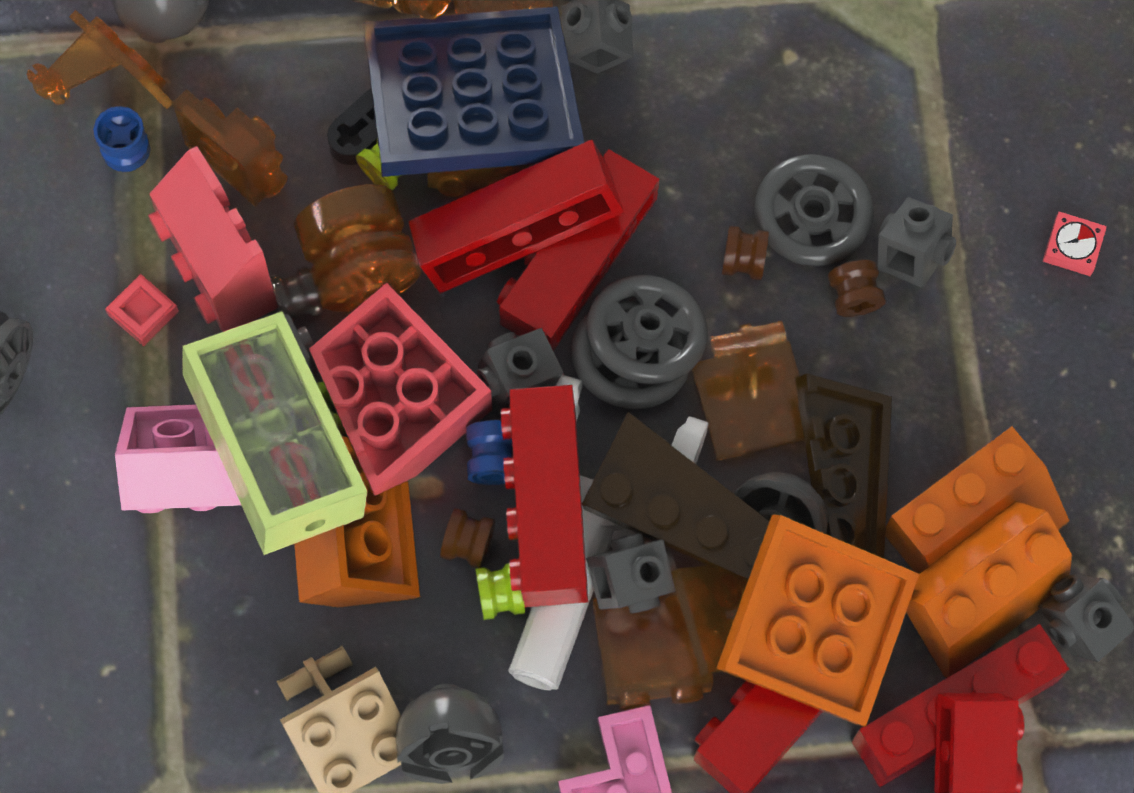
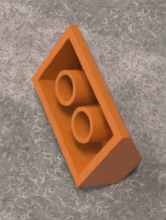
[885,426,1069,574]
[294,436,420,607]
[906,501,1072,678]

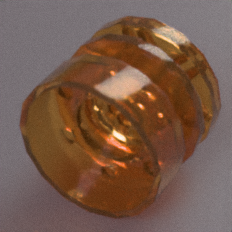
[293,184,422,312]

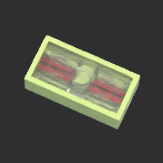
[182,311,367,555]

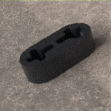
[327,88,377,165]

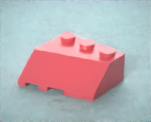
[148,146,278,332]
[309,283,492,496]

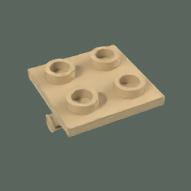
[276,645,401,793]

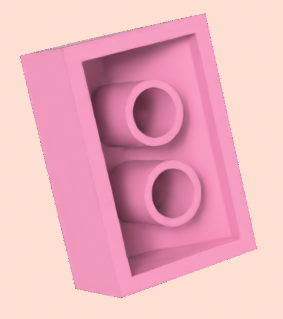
[115,404,242,514]

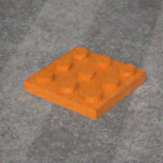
[717,515,919,727]

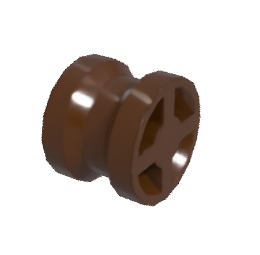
[722,226,769,280]
[828,260,886,317]
[440,508,496,568]

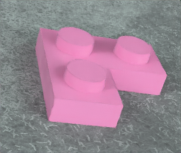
[558,705,672,793]

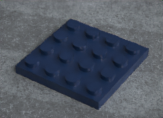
[364,7,584,177]

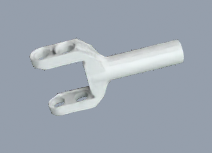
[508,375,709,690]

